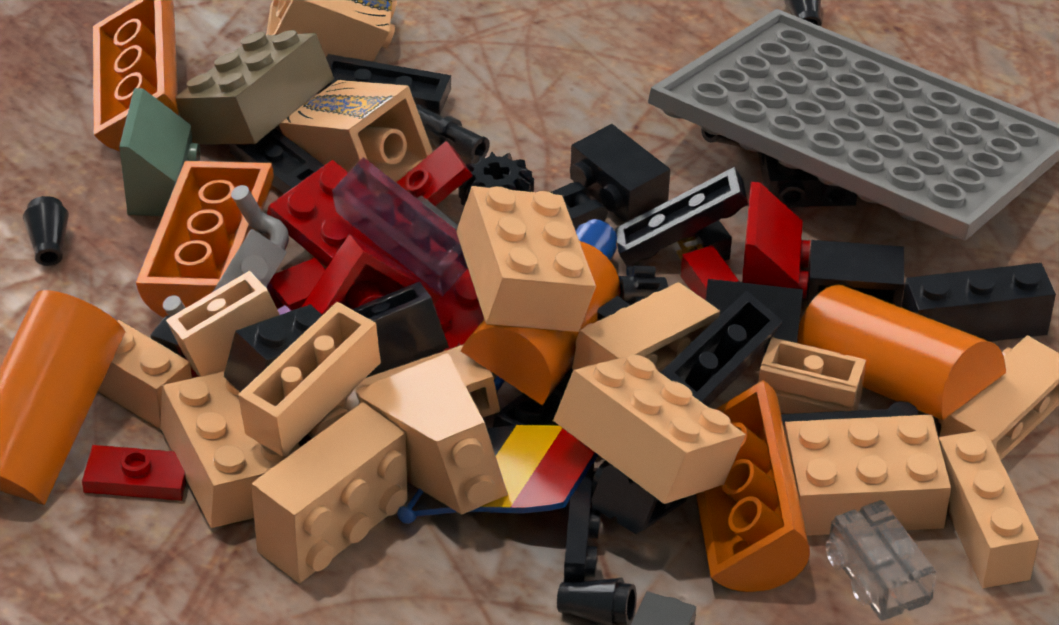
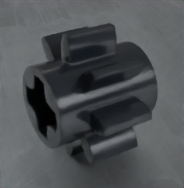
[619,266,668,305]

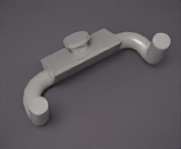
[163,185,289,317]

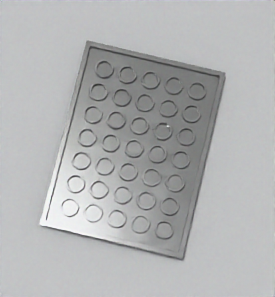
[648,9,1059,241]

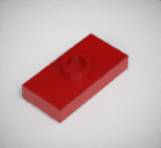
[379,141,473,212]
[82,445,187,501]

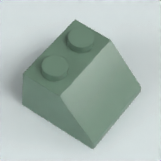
[119,88,200,216]

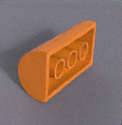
[93,0,179,151]
[136,161,274,318]
[460,241,621,405]
[797,285,1006,420]
[0,290,126,505]
[696,380,810,592]

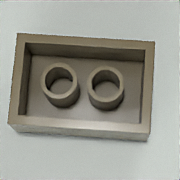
[176,30,334,144]

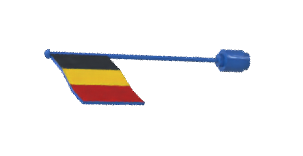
[398,219,617,524]

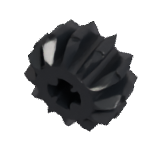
[458,151,534,206]

